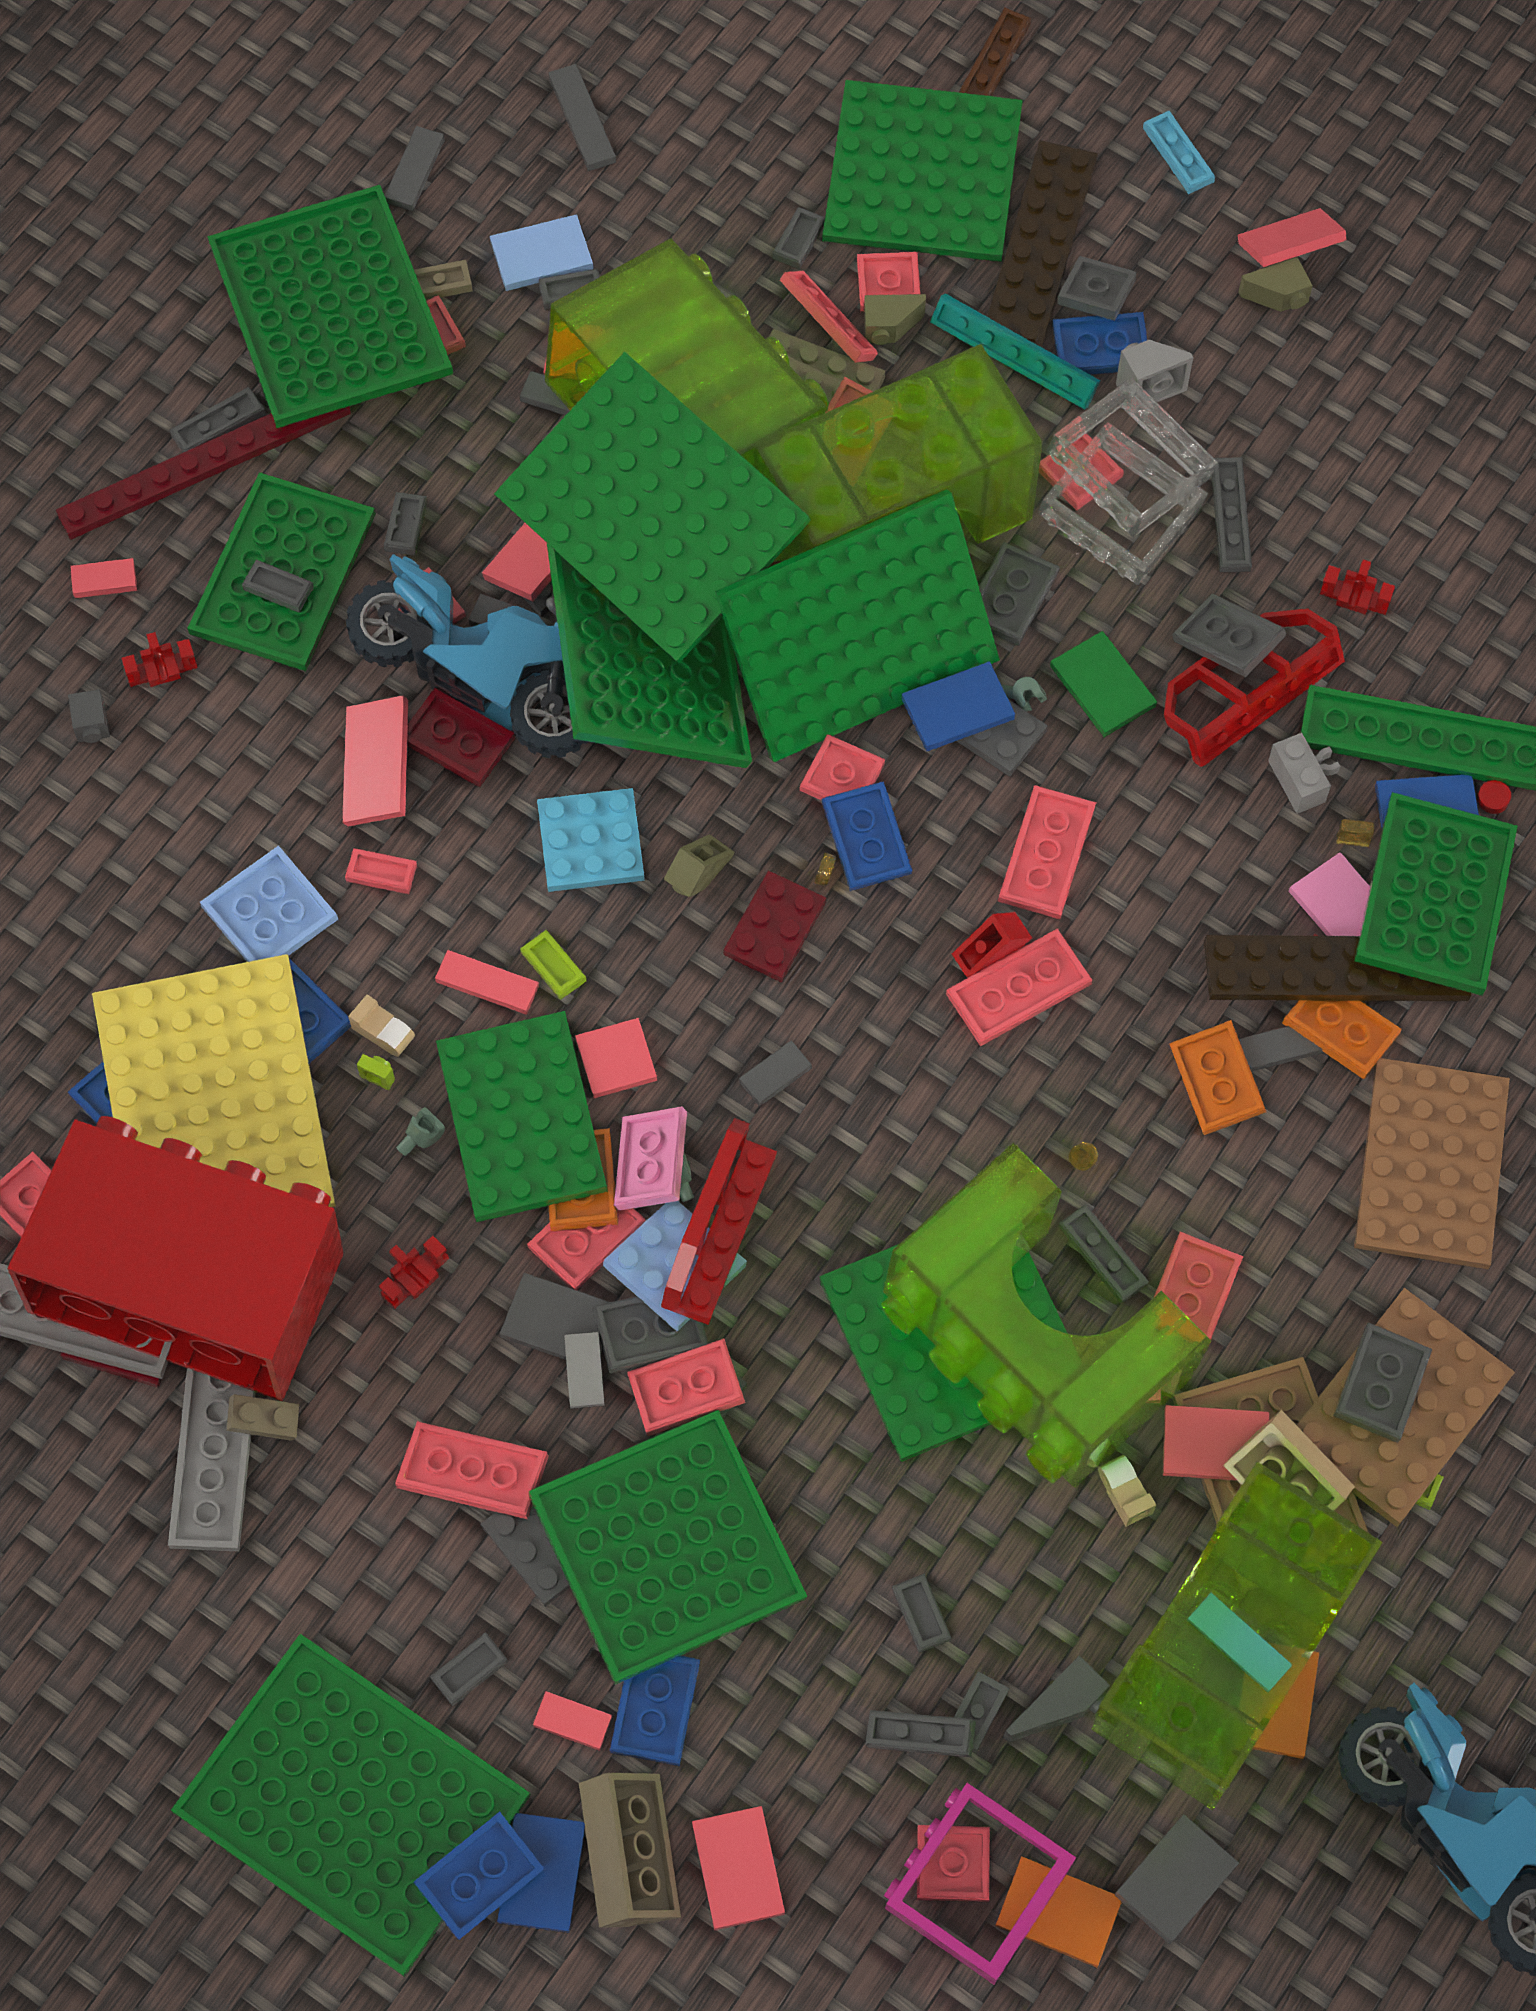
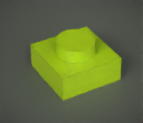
[357,1054,395,1091]

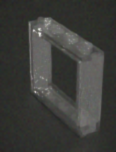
[1047,378,1218,538]
[1038,422,1208,586]

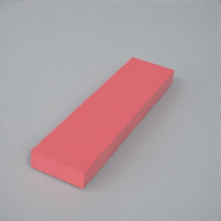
[780,271,878,363]

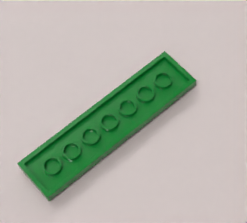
[1300,685,1536,791]

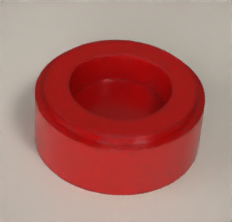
[1477,780,1511,814]

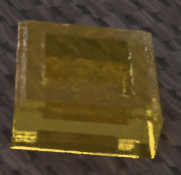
[1336,819,1374,847]

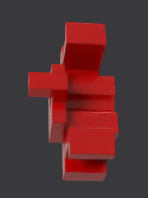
[1320,560,1395,615]
[121,632,198,687]
[378,1236,449,1309]

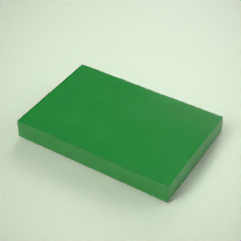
[1050,631,1157,737]

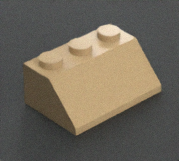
[1223,1410,1355,1542]

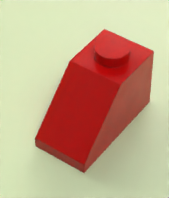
[952,912,1032,978]

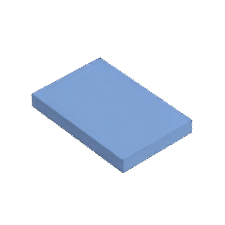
[490,214,593,291]

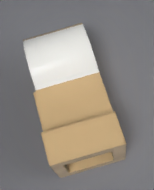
[348,994,415,1057]
[1098,1455,1156,1527]

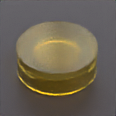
[814,852,836,886]

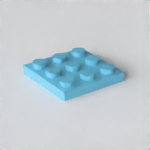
[537,788,645,892]

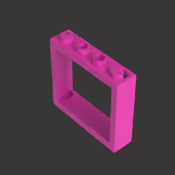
[884,1783,1076,1985]

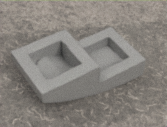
[564,1332,605,1408]

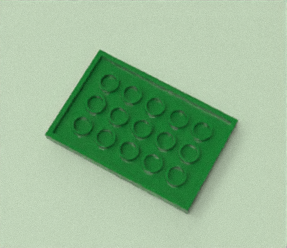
[187,472,376,671]
[1354,792,1518,996]
[436,1011,608,1222]

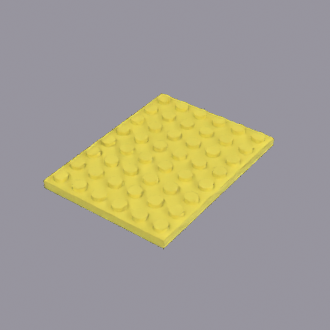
[92,954,336,1207]

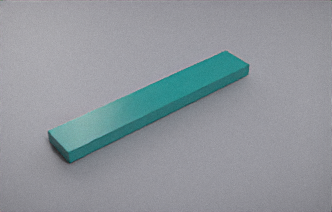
[930,293,1100,410]

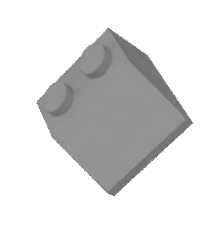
[1116,340,1193,412]

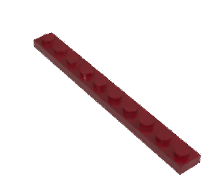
[55,406,351,540]

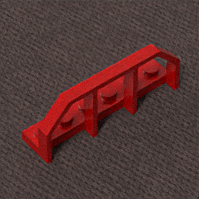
[1164,608,1345,767]
[661,1118,777,1325]

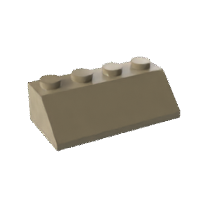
[579,1773,681,1928]

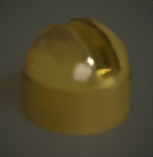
[1069,1142,1099,1171]

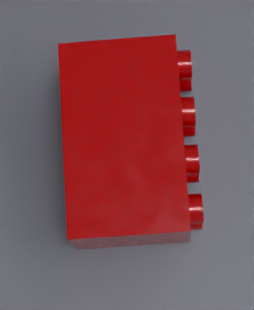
[7,1116,344,1401]

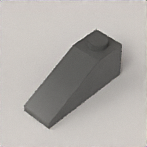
[1004,1656,1110,1742]

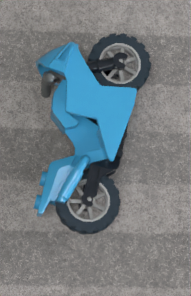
[346,554,588,758]
[1338,1683,1536,1976]

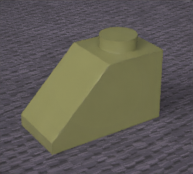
[1238,257,1313,312]
[864,294,926,345]
[664,834,735,897]

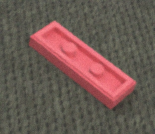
[435,950,539,1015]

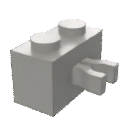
[1268,733,1341,814]

